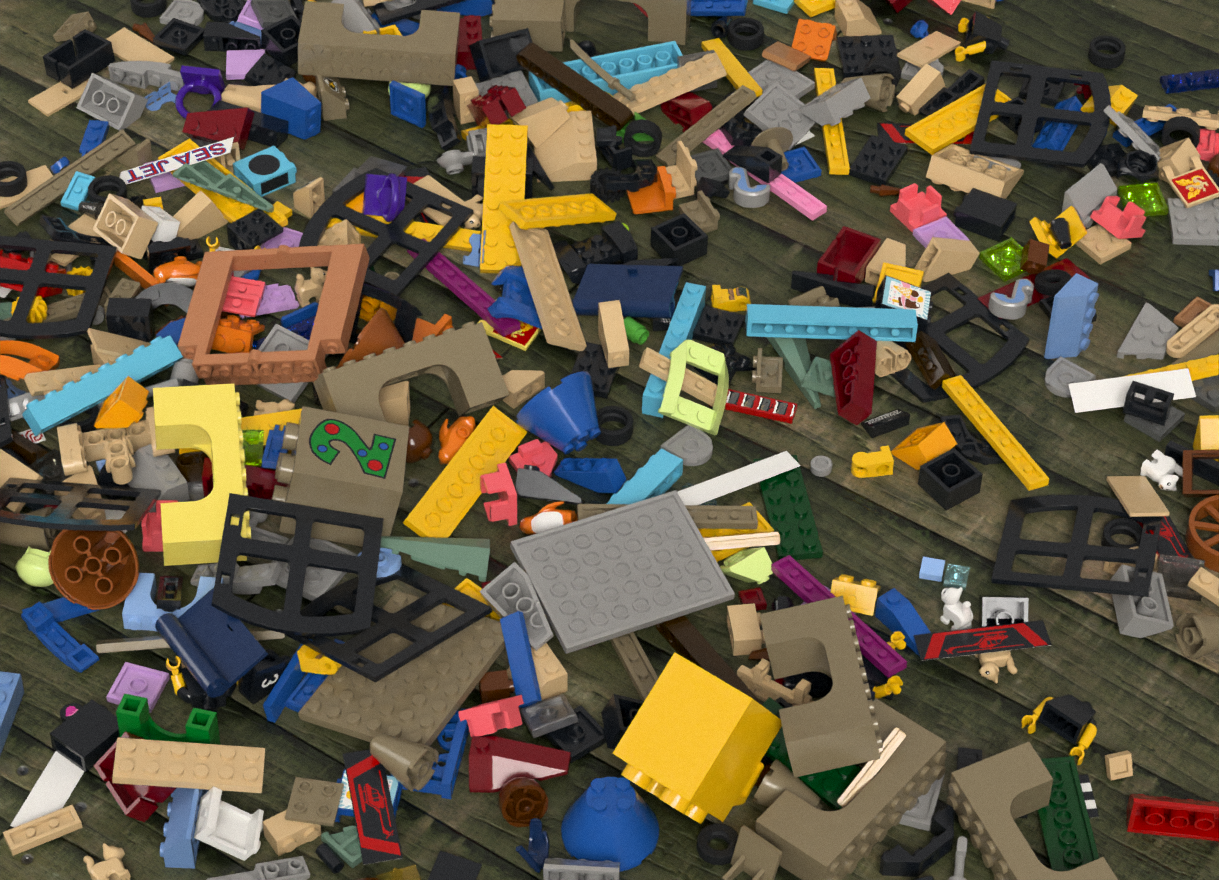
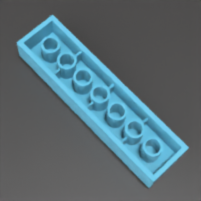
[529,41,683,103]

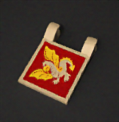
[1161,155,1219,208]

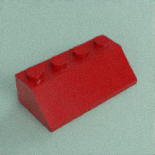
[0,249,66,298]
[1127,794,1219,841]

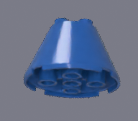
[516,371,601,455]
[561,777,659,872]

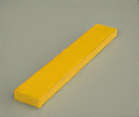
[701,38,763,97]

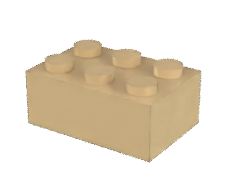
[92,193,158,259]

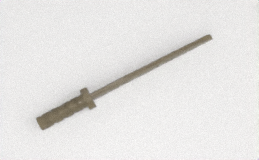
[570,39,636,101]

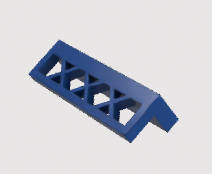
[1032,96,1082,151]

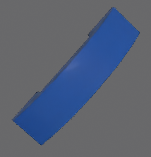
[21,601,99,673]

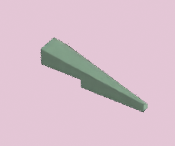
[172,160,274,213]
[766,337,821,409]
[380,536,490,582]

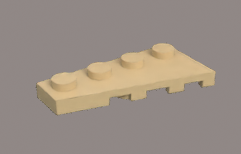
[1142,105,1219,130]

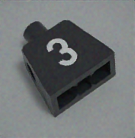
[238,649,291,705]

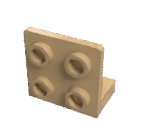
[666,141,697,199]
[318,219,361,246]

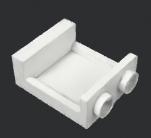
[194,787,264,861]

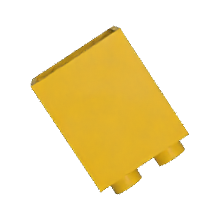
[613,652,782,824]

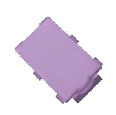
[239,283,300,319]

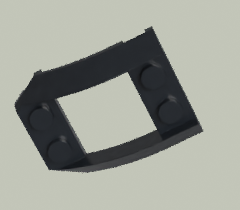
[349,284,423,344]

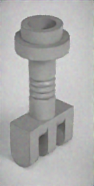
[948,836,967,880]

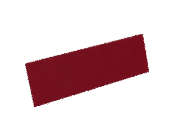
[977,258,1090,319]

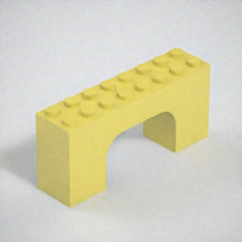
[153,384,251,566]

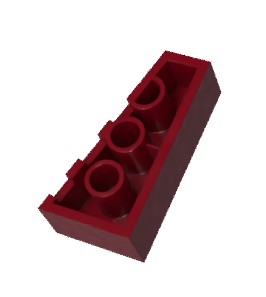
[830,330,877,425]
[202,457,285,500]

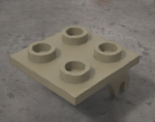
[285,777,344,827]
[722,825,783,880]

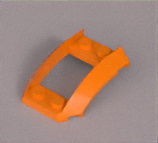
[0,340,60,381]

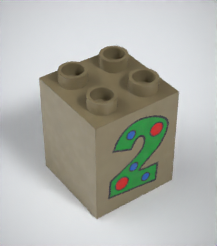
[272,406,409,547]

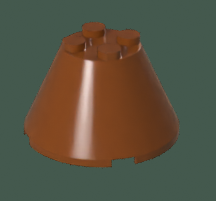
[336,307,405,384]
[48,530,139,610]

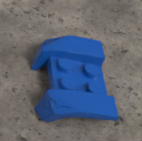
[487,266,542,329]

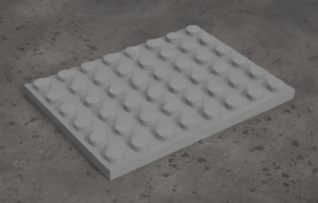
[510,490,735,654]

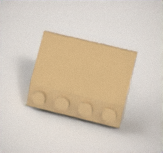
[534,111,597,182]
[926,144,1024,199]

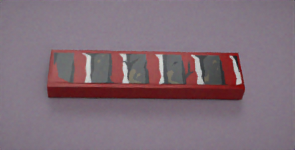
[709,389,798,424]

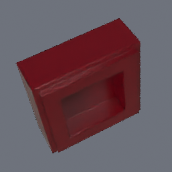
[738,587,767,611]

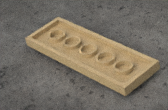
[613,52,727,115]
[112,738,265,793]

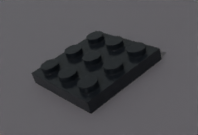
[836,35,900,78]

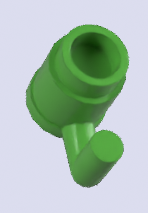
[624,317,649,345]

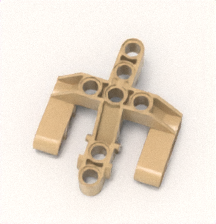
[57,399,176,485]

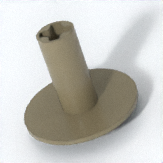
[751,127,793,171]

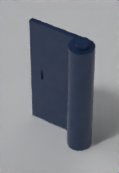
[571,264,684,319]
[155,588,268,698]

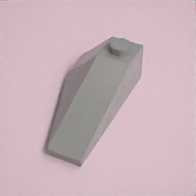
[480,562,554,651]

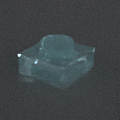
[943,563,970,590]

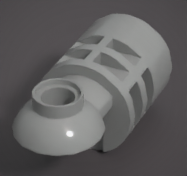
[436,128,487,174]

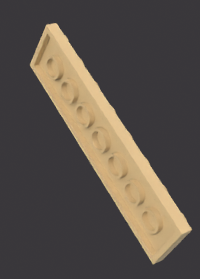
[509,221,587,351]

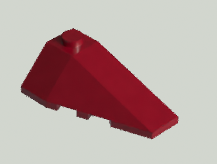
[469,736,571,793]

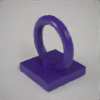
[175,65,226,119]
[362,173,407,222]

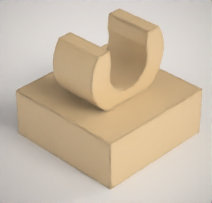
[1105,750,1133,781]

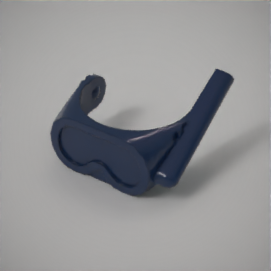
[516,818,550,873]

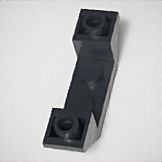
[879,805,954,877]

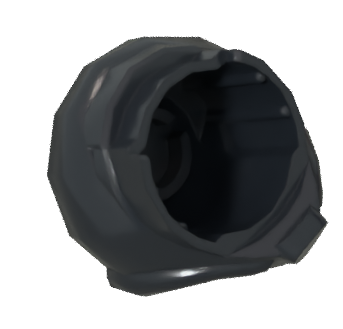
[1116,150,1160,186]

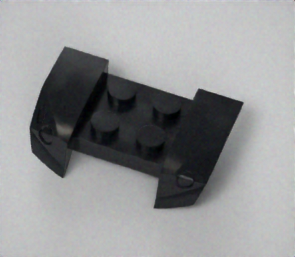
[553,221,638,284]

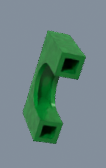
[116,694,221,745]

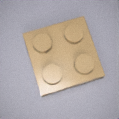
[1075,224,1131,265]

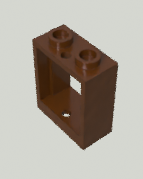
[1183,450,1219,497]

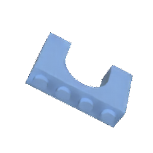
[122,573,224,632]

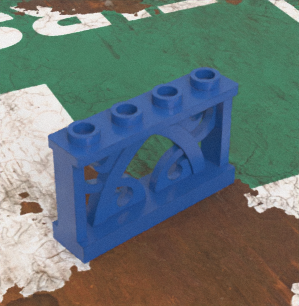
[390,708,469,799]

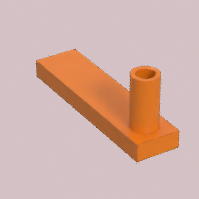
[114,250,168,306]

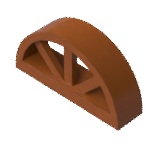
[1185,495,1219,573]

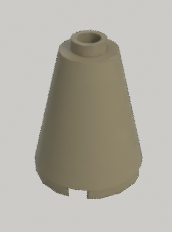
[840,73,895,112]
[0,507,61,552]
[1175,613,1219,659]
[370,733,439,792]
[752,759,823,810]

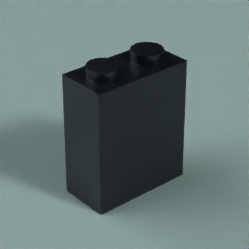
[954,188,1017,242]
[50,700,120,773]

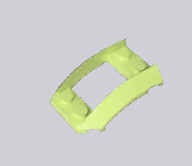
[658,340,729,436]

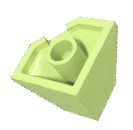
[720,547,773,584]

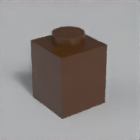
[1020,239,1050,274]
[479,670,514,704]

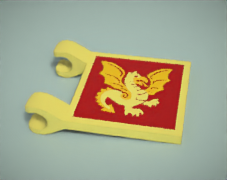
[478,299,542,351]

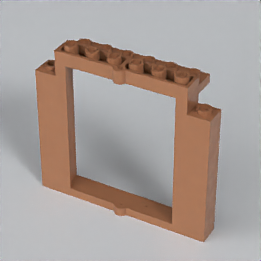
[178,244,370,385]

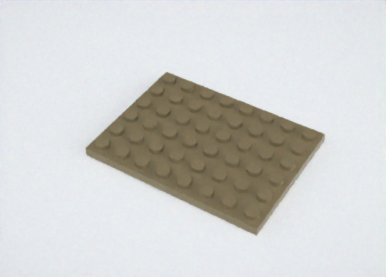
[298,591,506,746]

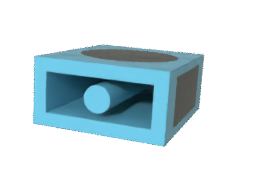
[233,146,297,197]

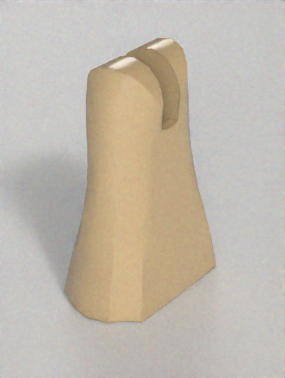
[221,84,275,113]
[875,341,912,378]

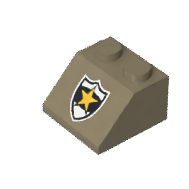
[315,75,349,121]

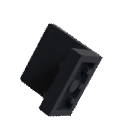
[227,209,284,250]
[693,344,756,387]

